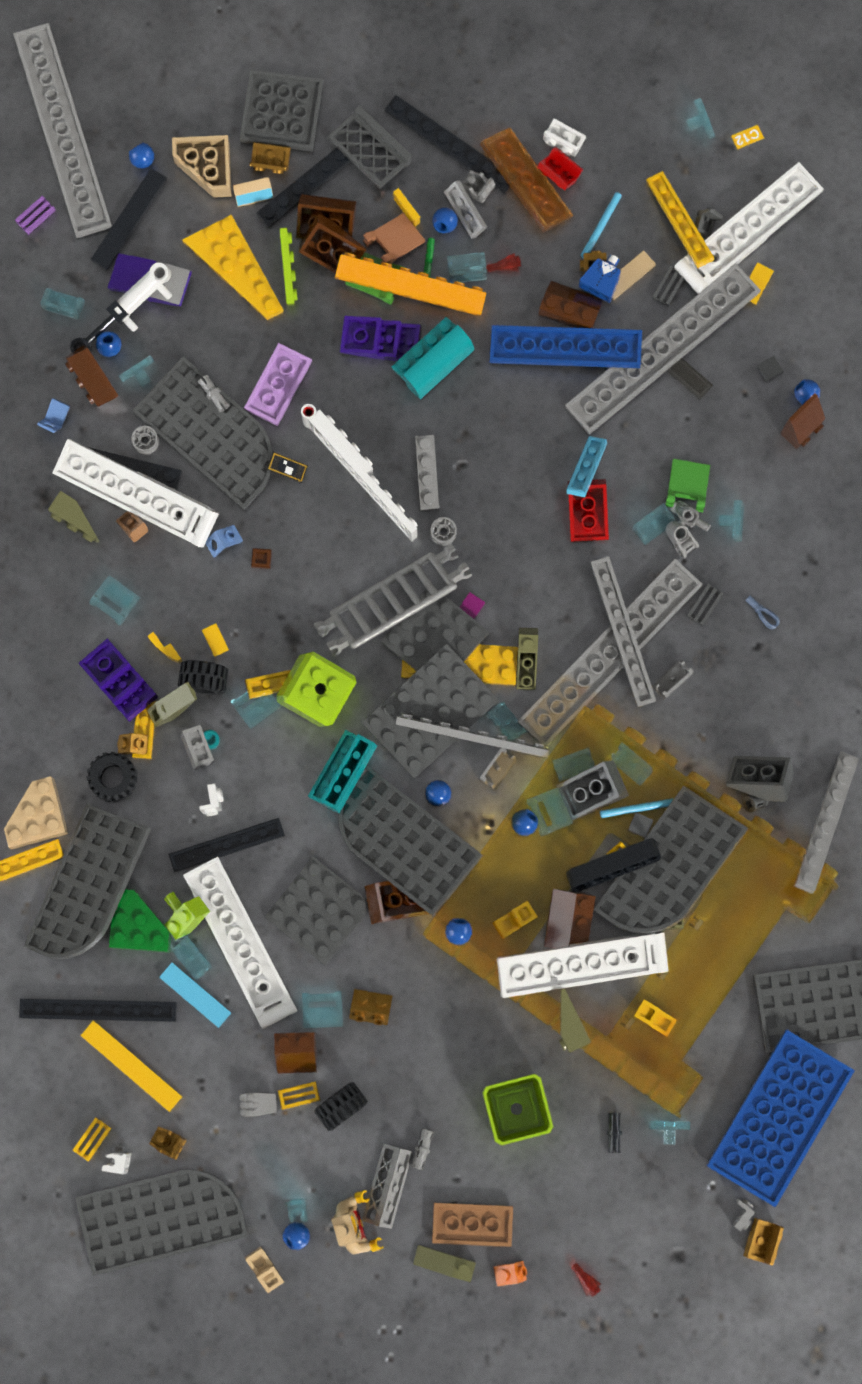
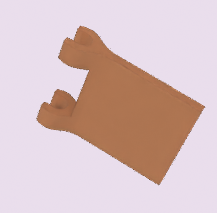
[363,213,425,264]

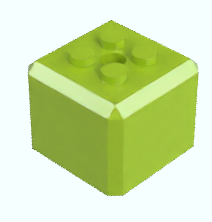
[276,651,357,727]
[482,1074,553,1146]

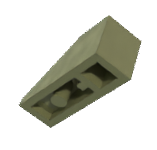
[559,988,591,1053]
[413,1245,476,1283]

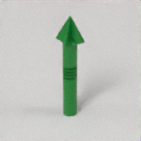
[423,238,435,278]

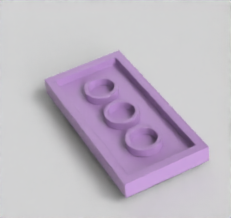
[244,343,312,426]

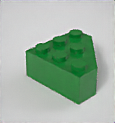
[109,889,171,953]

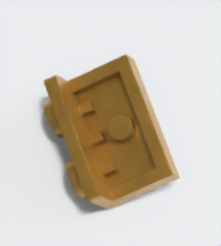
[250,142,291,174]
[349,989,393,1025]
[743,1218,784,1266]

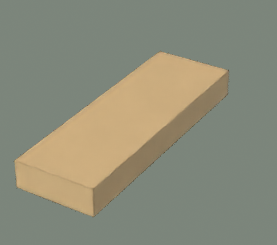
[612,251,656,301]

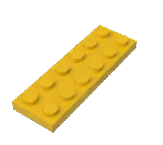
[401,644,518,686]

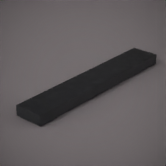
[91,168,167,270]
[169,818,285,872]

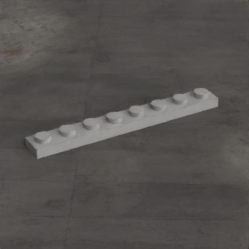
[590,556,656,707]
[395,713,549,758]
[794,751,859,894]

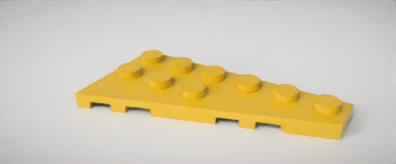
[182,215,284,320]

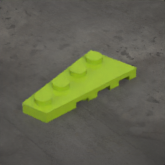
[280,228,298,305]

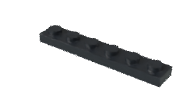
[256,147,351,228]
[85,446,182,490]

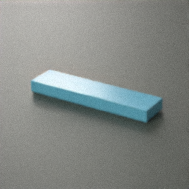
[567,436,607,497]
[159,963,231,1028]

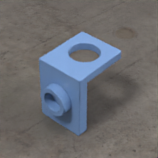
[37,398,70,433]
[205,525,243,557]

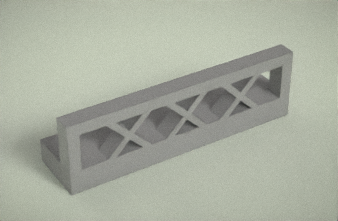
[362,1143,413,1229]

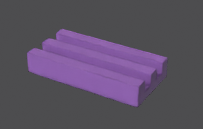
[15,196,56,235]

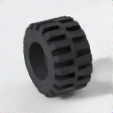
[178,660,229,695]
[87,752,138,802]
[314,1082,368,1131]

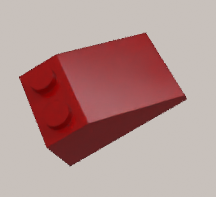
[568,479,609,542]

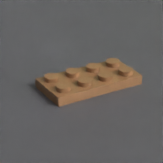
[432,1202,513,1247]

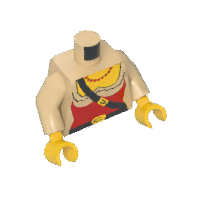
[332,1190,384,1254]

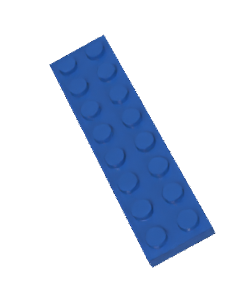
[490,325,642,368]

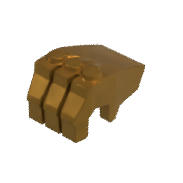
[149,1126,187,1160]

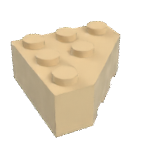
[172,135,232,197]
[4,776,68,850]

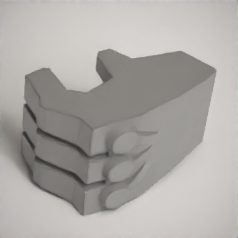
[461,170,495,203]
[239,1093,277,1117]

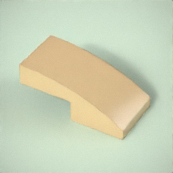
[245,1246,284,1293]

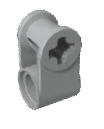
[666,521,699,559]

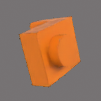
[494,1261,527,1286]

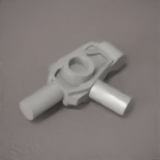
[668,500,711,533]

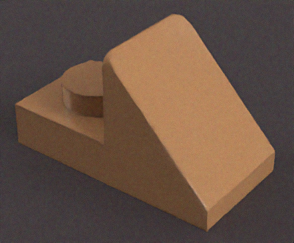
[116,511,148,542]

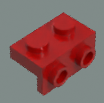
[537,147,583,190]

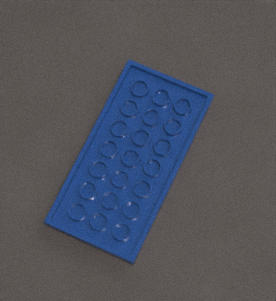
[706,1029,855,1207]

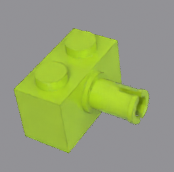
[164,892,210,940]

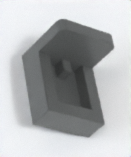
[694,208,723,239]

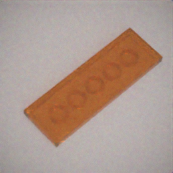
[480,127,573,233]

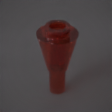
[486,252,522,273]
[571,1262,602,1297]

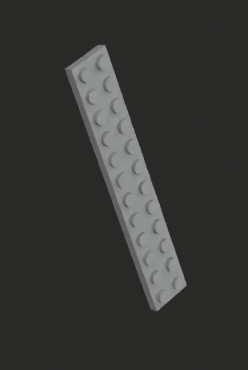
[13,23,112,238]
[565,264,761,435]
[517,559,703,748]

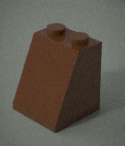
[274,1032,317,1074]

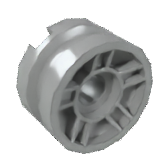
[131,426,159,455]
[430,517,457,546]

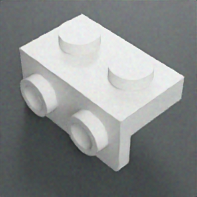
[543,119,586,157]
[199,784,224,816]

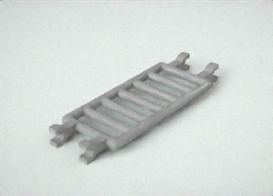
[314,544,472,657]

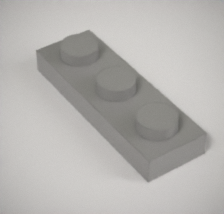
[444,181,487,239]

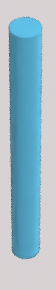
[580,192,622,258]
[600,798,674,818]

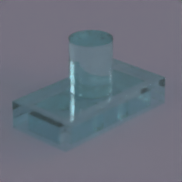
[686,98,716,139]
[119,355,155,387]
[719,500,744,542]
[649,1121,690,1145]

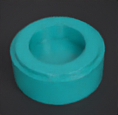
[203,730,220,750]

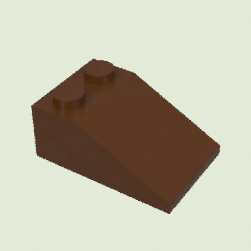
[299,213,366,273]
[780,393,825,449]
[364,881,429,925]

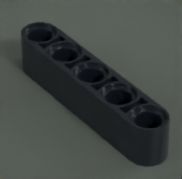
[566,838,661,892]

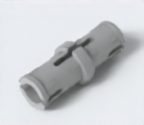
[198,375,229,412]
[411,1128,434,1170]

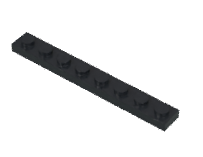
[385,95,516,194]
[19,999,177,1022]

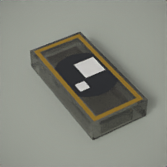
[266,452,308,484]

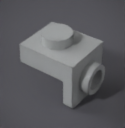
[732,1199,755,1231]

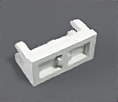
[102,1152,131,1174]

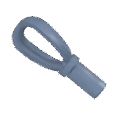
[745,595,780,629]

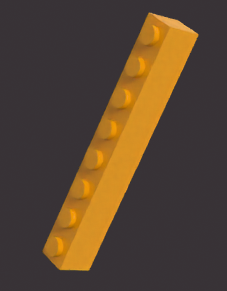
[335,253,486,316]

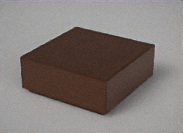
[251,548,272,569]

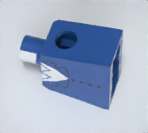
[579,255,621,303]

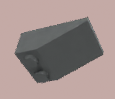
[726,756,794,802]
[557,760,629,821]

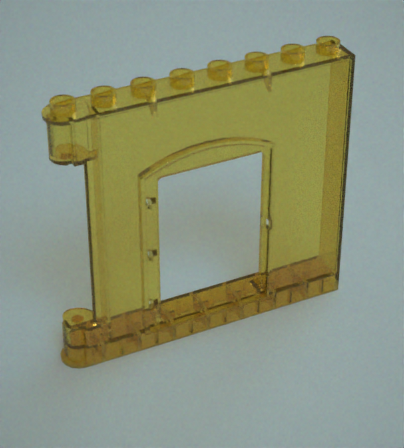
[422,704,839,1119]

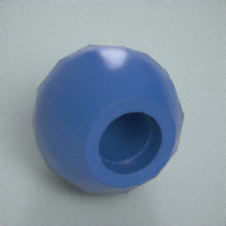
[129,142,155,169]
[432,207,458,233]
[95,331,122,357]
[794,379,820,405]
[425,780,452,807]
[511,809,538,836]
[445,918,472,945]
[283,1222,310,1250]

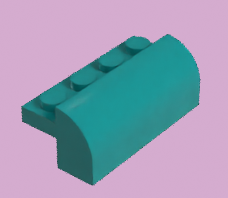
[392,317,475,400]
[308,730,377,814]

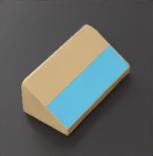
[233,177,274,207]

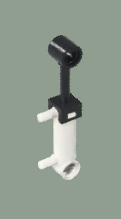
[70,263,172,353]

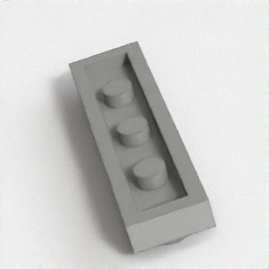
[415,435,439,511]

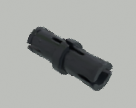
[607,1113,622,1153]

